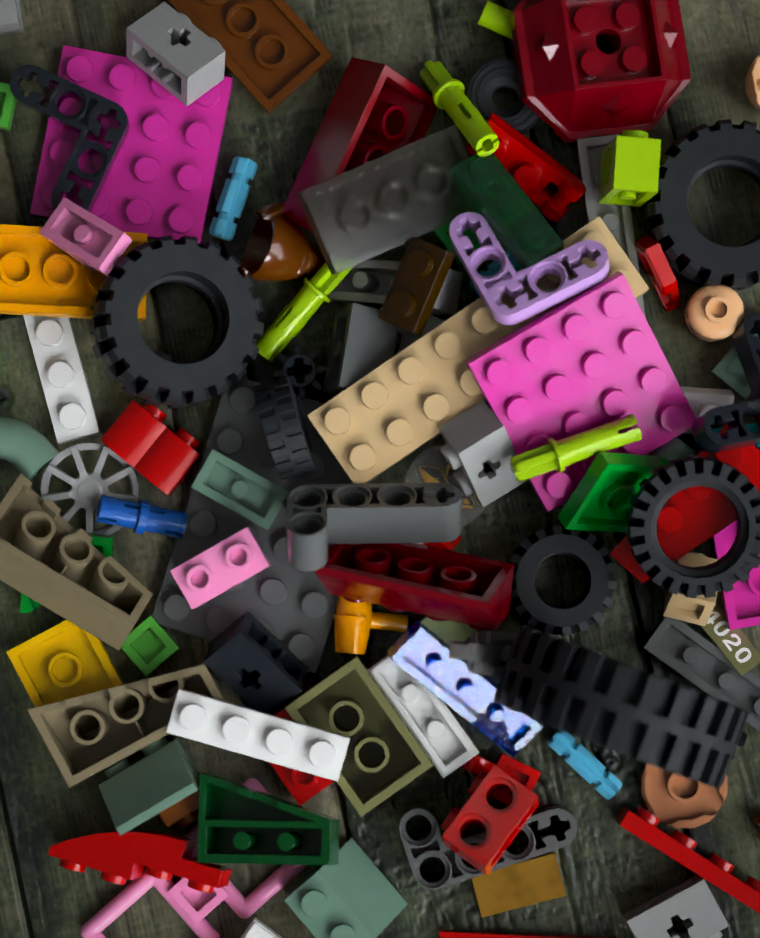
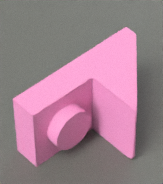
[39,197,132,276]

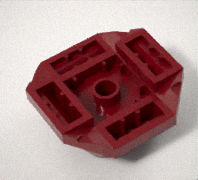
[509,0,691,143]

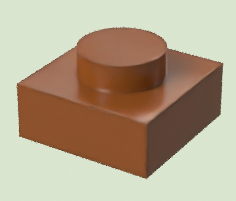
[159,789,199,828]

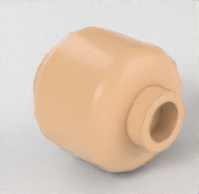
[684,284,744,342]

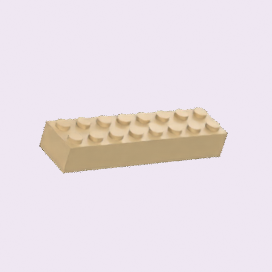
[307,216,650,484]

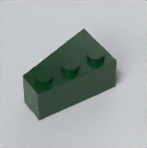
[197,773,339,865]

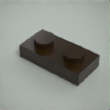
[378,236,455,336]

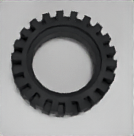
[626,456,760,598]

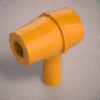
[333,596,408,655]

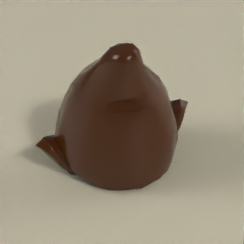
[237,203,326,281]

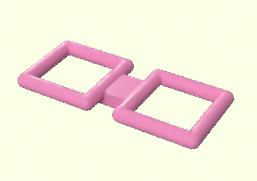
[80,778,308,938]

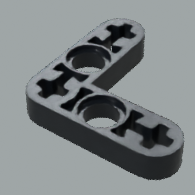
[10,65,130,212]
[692,313,760,453]

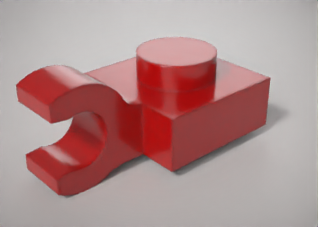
[461,752,541,805]

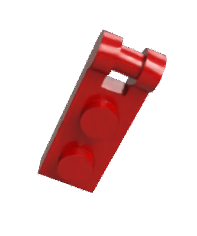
[464,112,586,222]

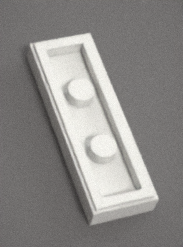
[368,645,479,778]

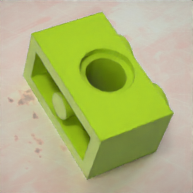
[598,130,661,207]

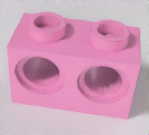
[170,527,271,609]

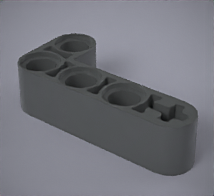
[286,483,462,572]
[398,804,578,890]

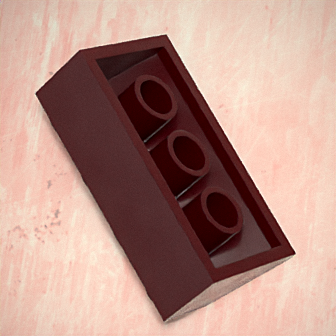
[281,57,438,257]
[315,543,514,631]

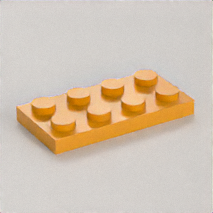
[0,224,148,322]

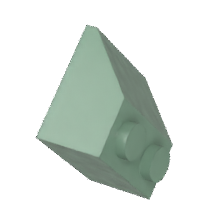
[98,736,200,836]
[284,837,408,938]

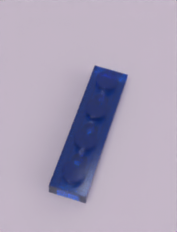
[387,620,543,757]

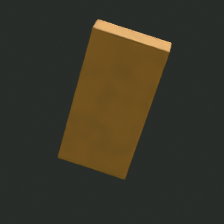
[471,852,566,917]

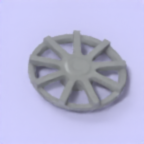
[41,442,139,535]

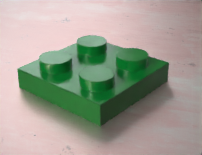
[557,452,670,533]

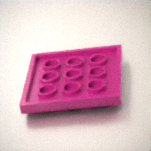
[30,45,233,244]
[464,271,696,512]

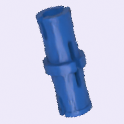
[96,494,187,539]

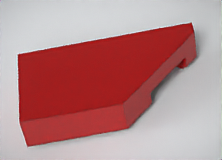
[634,235,682,312]

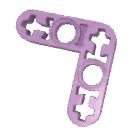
[449,212,610,325]

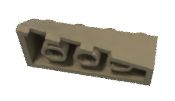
[0,473,153,651]
[27,663,228,788]

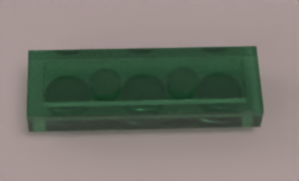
[451,153,564,269]

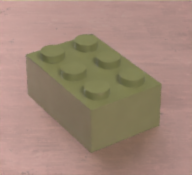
[285,655,433,817]

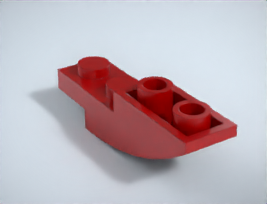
[48,830,232,893]

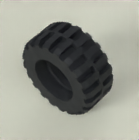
[642,119,760,291]
[89,235,264,408]

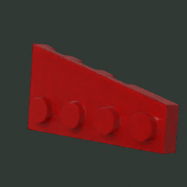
[610,425,760,584]

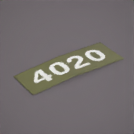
[700,602,760,677]

